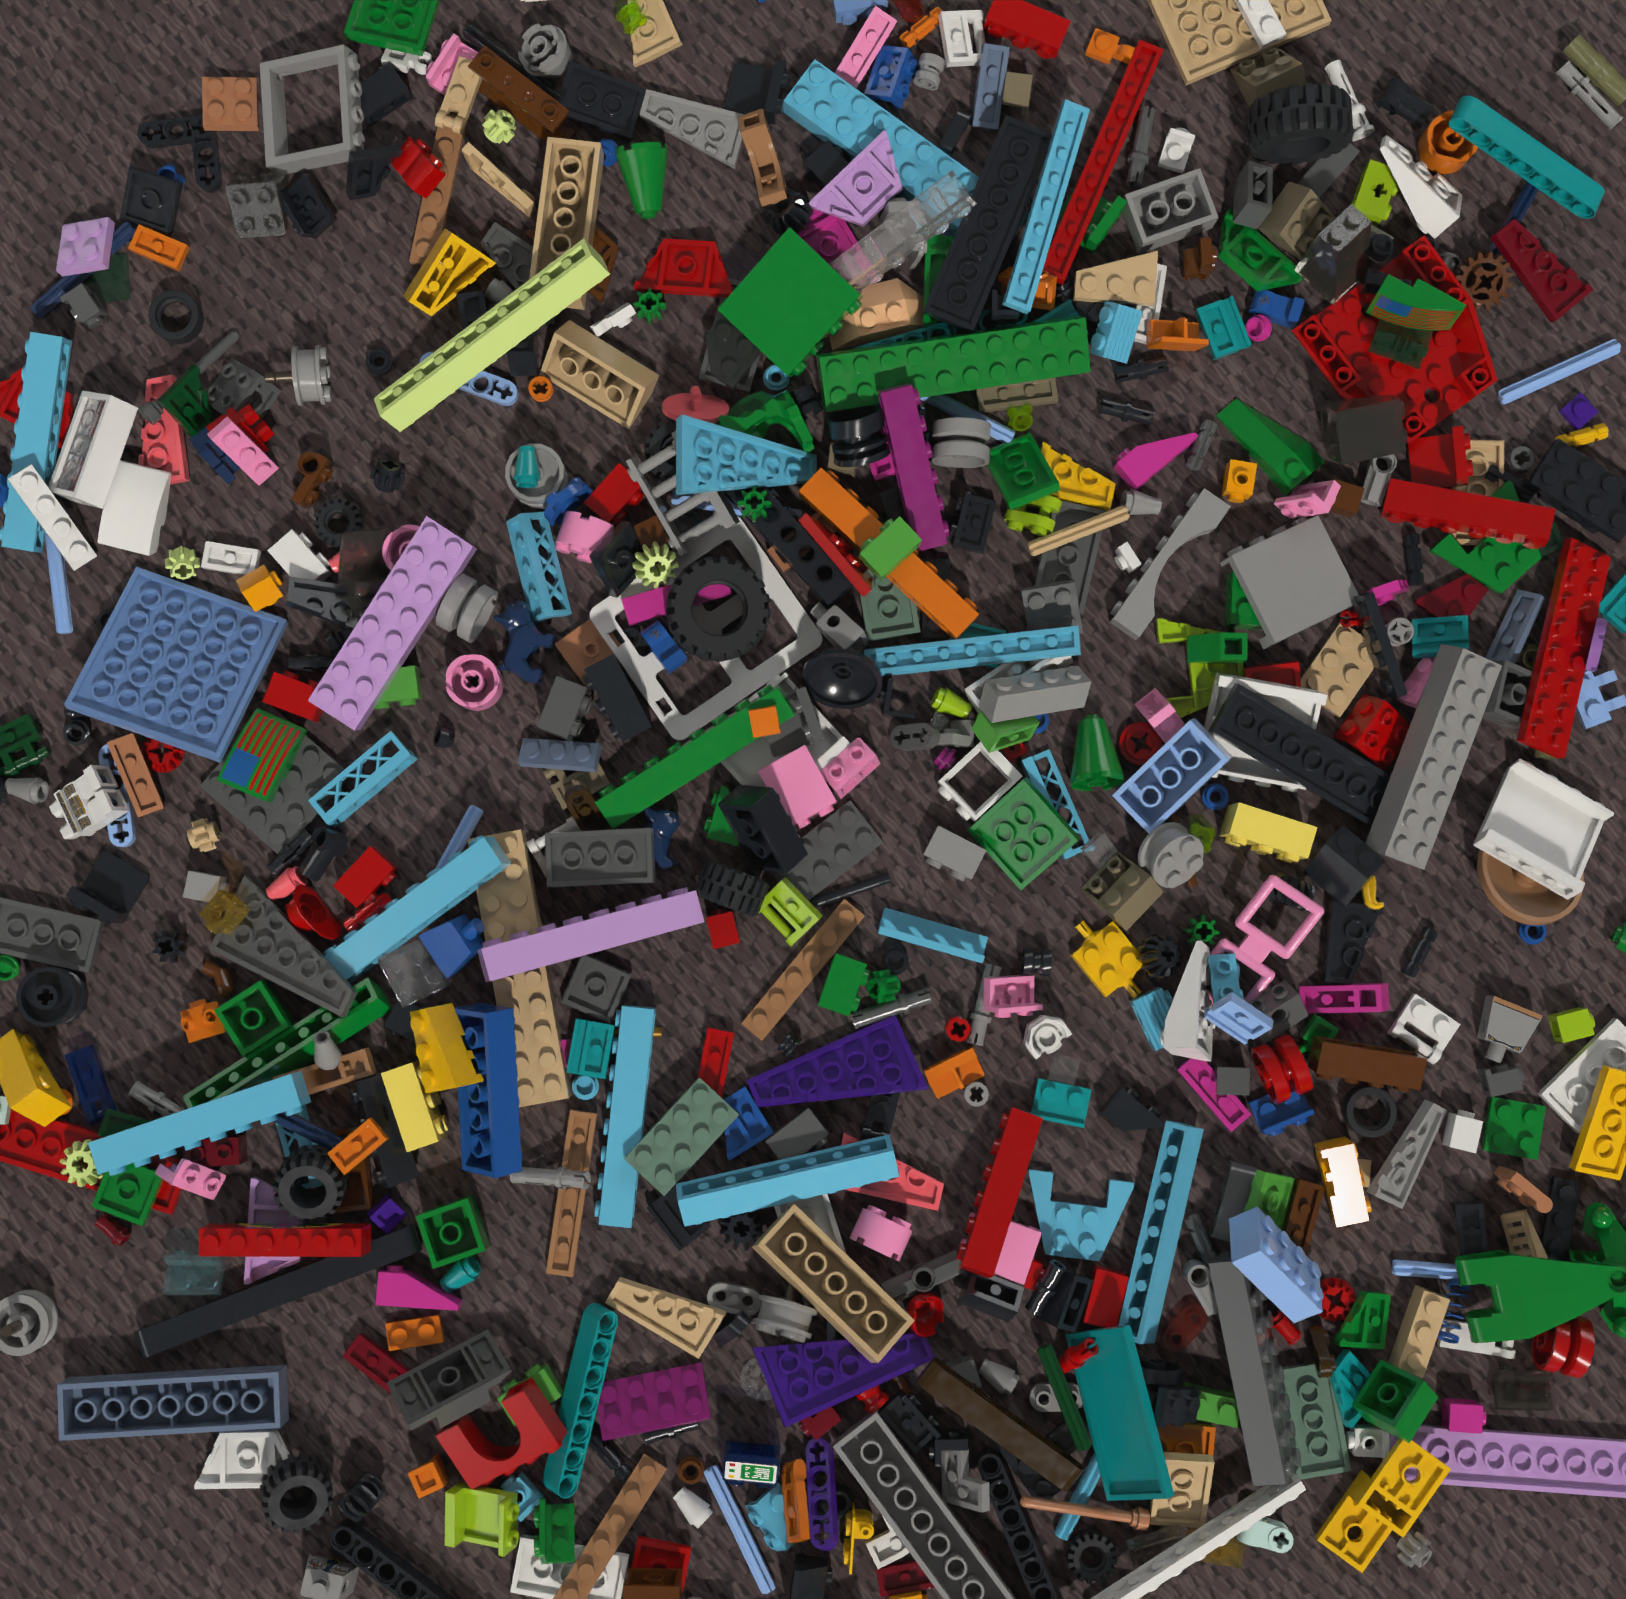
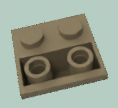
[1230,47,1306,107]
[1258,181,1336,263]
[1080,851,1163,931]

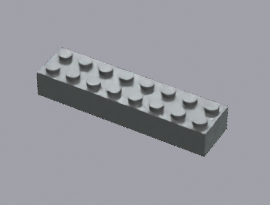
[1209,1251,1301,1486]

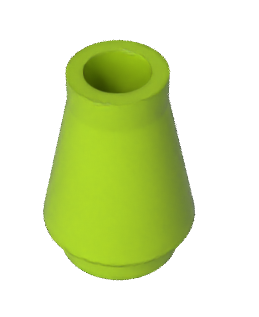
[930,687,972,719]

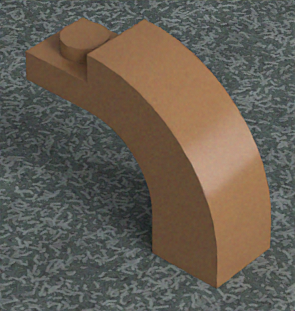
[738,108,787,207]
[273,1047,377,1095]

